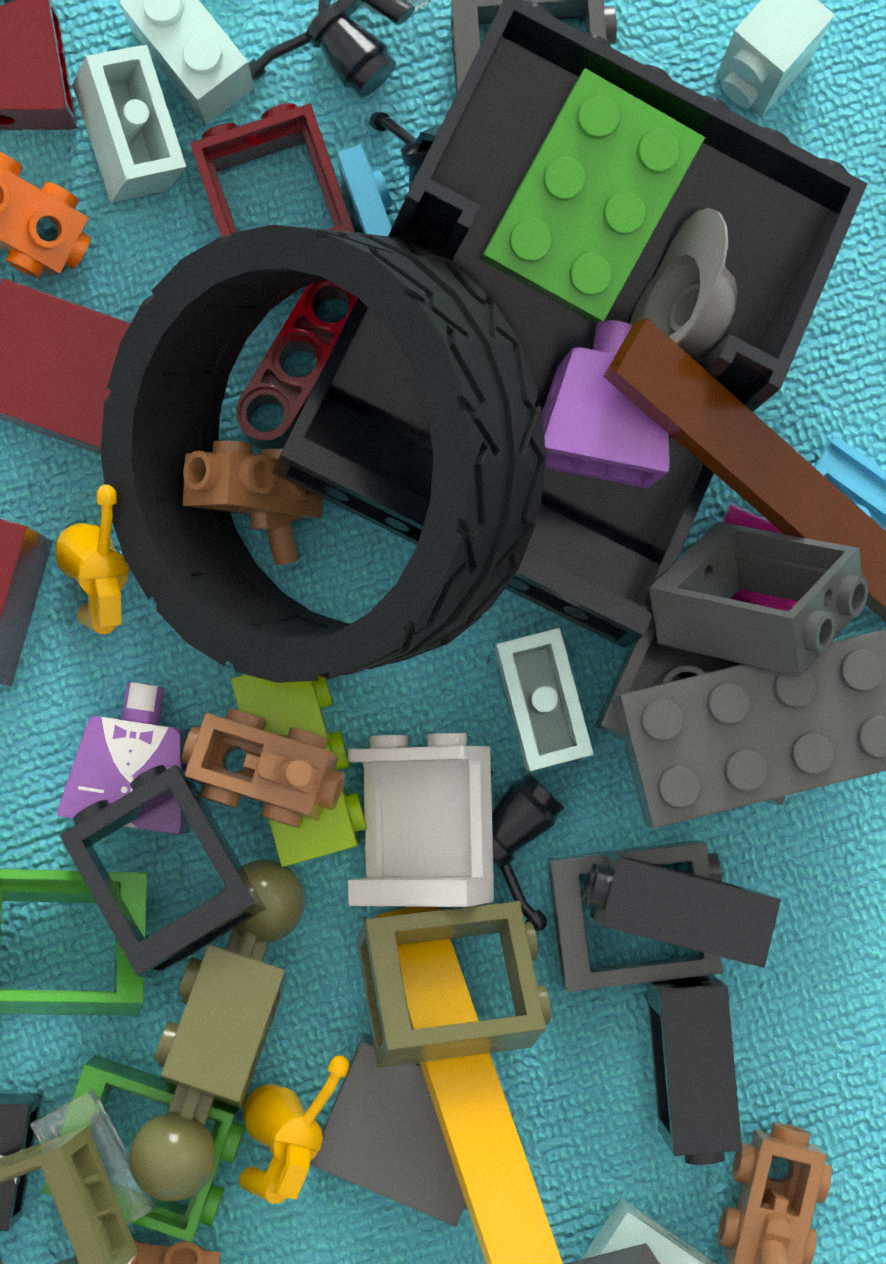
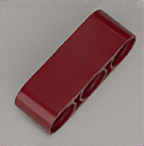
[236,279,358,449]

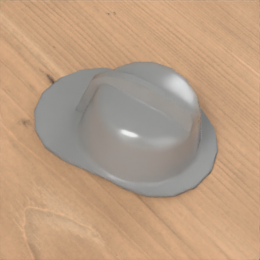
[630,208,738,357]

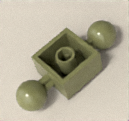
[129,860,305,1202]

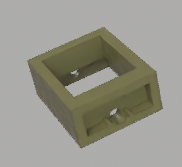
[356,901,551,1068]
[0,1126,138,1264]

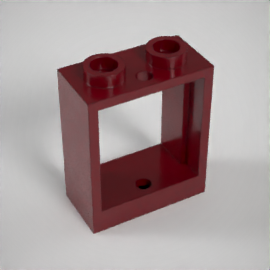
[190,103,355,237]

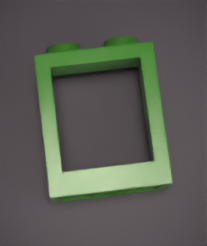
[0,869,147,1016]
[41,1055,246,1243]

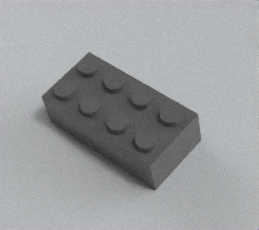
[613,629,886,828]

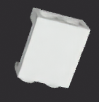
[348,733,494,907]

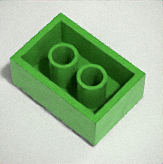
[480,68,705,324]

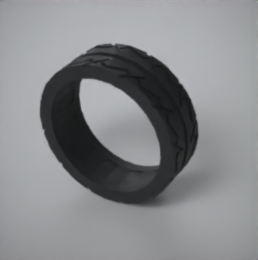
[100,225,546,683]

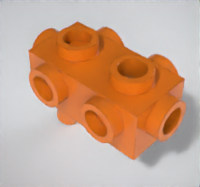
[0,152,91,279]

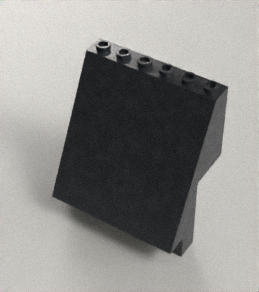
[272,0,868,648]

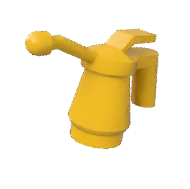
[55,485,129,634]
[239,1055,349,1204]

